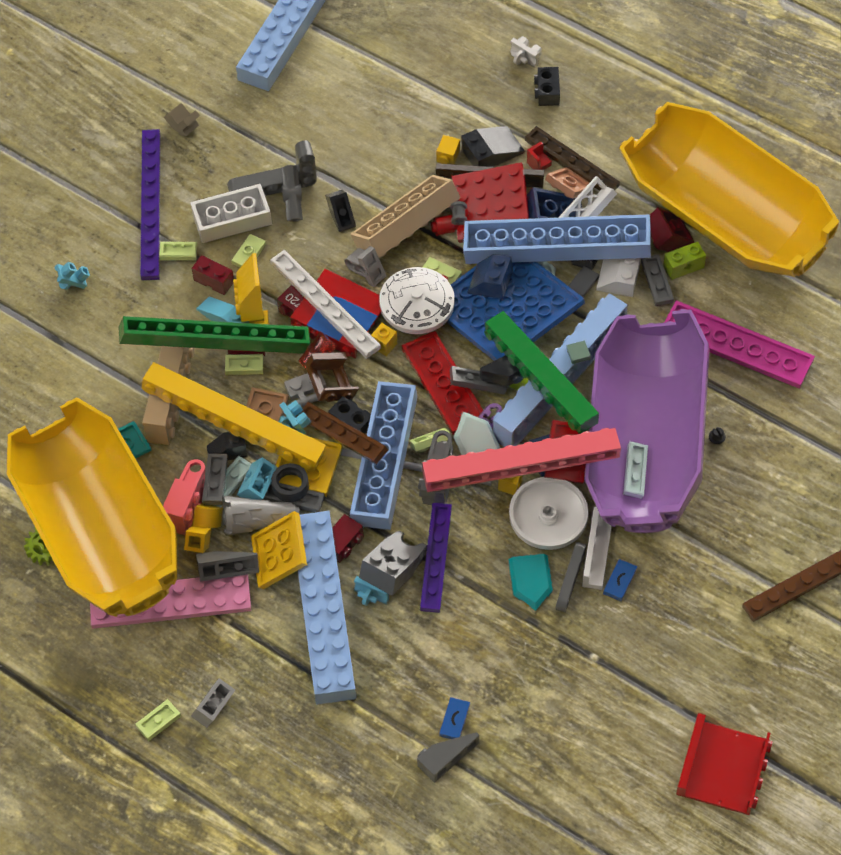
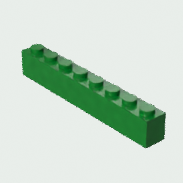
[484,311,599,434]

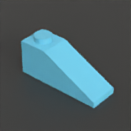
[197,296,249,323]

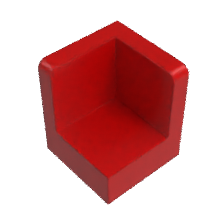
[527,142,552,170]

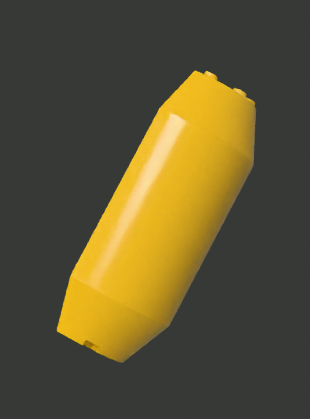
[619,102,839,277]
[7,397,177,617]

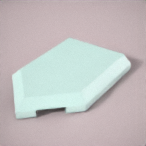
[454,412,500,455]

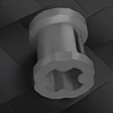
[450,201,467,225]

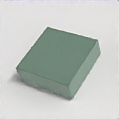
[566,340,591,364]

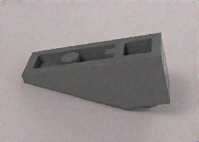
[196,551,259,582]
[417,732,479,783]

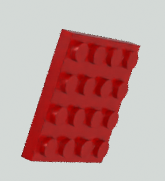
[452,162,529,243]

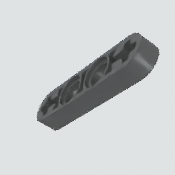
[556,542,586,612]

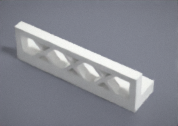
[558,176,617,218]
[582,507,612,590]

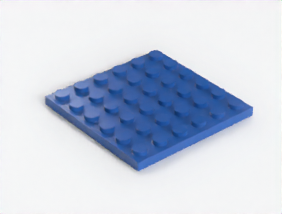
[447,262,585,361]

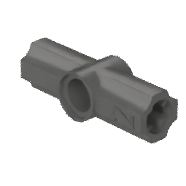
[281,165,303,222]

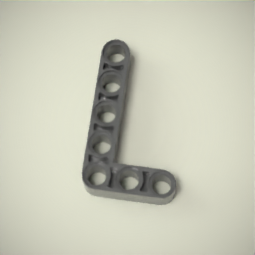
[227,140,317,196]

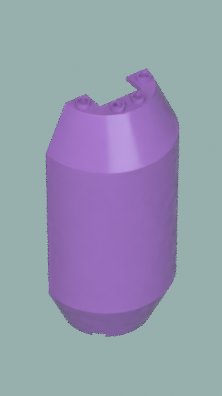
[585,309,709,533]

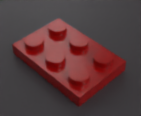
[544,420,589,484]

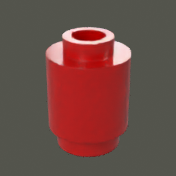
[431,215,459,236]

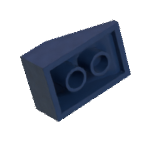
[527,187,582,219]

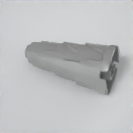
[223,496,300,536]

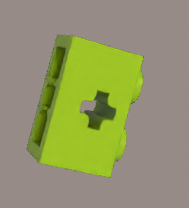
[663,242,706,280]

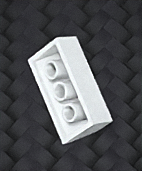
[596,258,641,297]

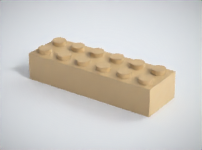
[350,175,460,258]
[142,346,195,445]

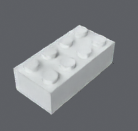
[190,184,272,243]

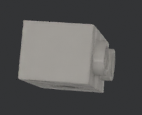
[191,678,235,728]

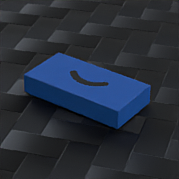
[603,559,637,601]
[439,697,470,739]

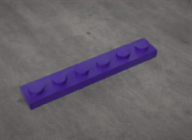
[420,503,452,613]

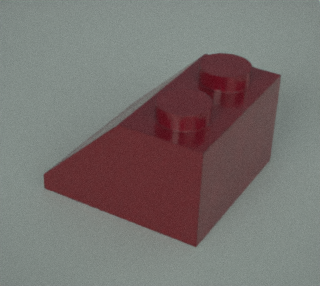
[650,207,694,252]

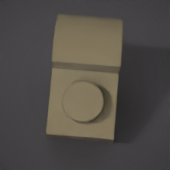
[164,103,200,136]

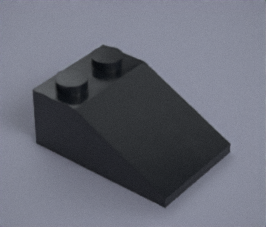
[461,126,525,167]

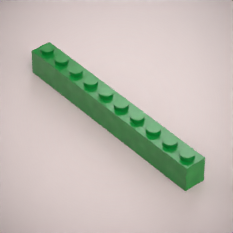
[118,316,310,354]

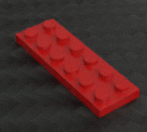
[401,331,487,435]

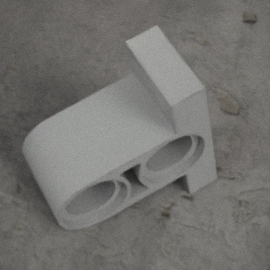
[344,246,386,287]

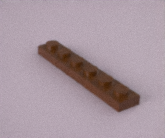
[297,402,388,465]
[742,550,841,622]

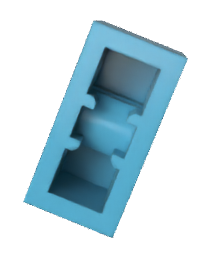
[237,457,278,500]

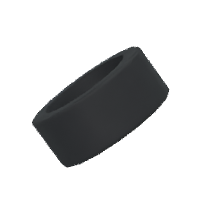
[271,463,309,502]

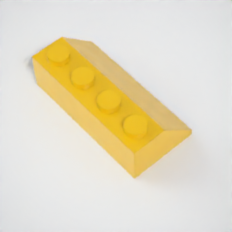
[233,253,264,322]

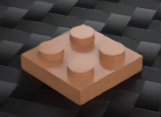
[545,167,590,198]

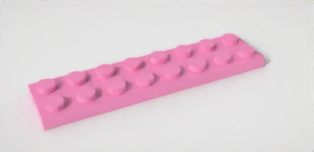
[90,574,251,629]

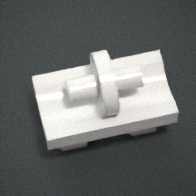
[510,36,542,67]

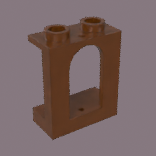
[305,352,359,402]

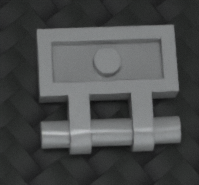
[284,370,326,407]

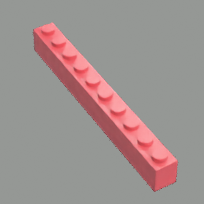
[422,428,621,492]

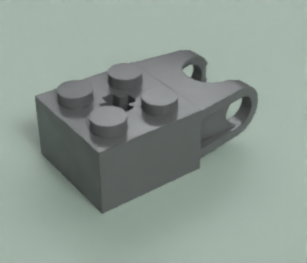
[418,430,453,505]
[359,531,427,596]

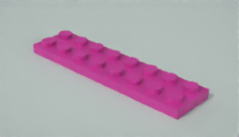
[664,300,815,389]

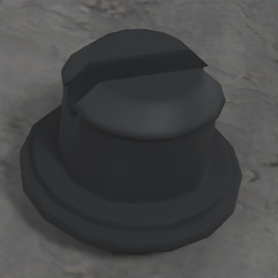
[709,427,726,444]

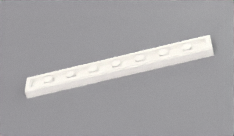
[270,250,381,359]

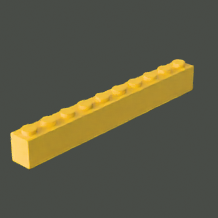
[141,362,326,472]

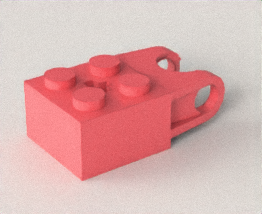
[163,459,205,536]

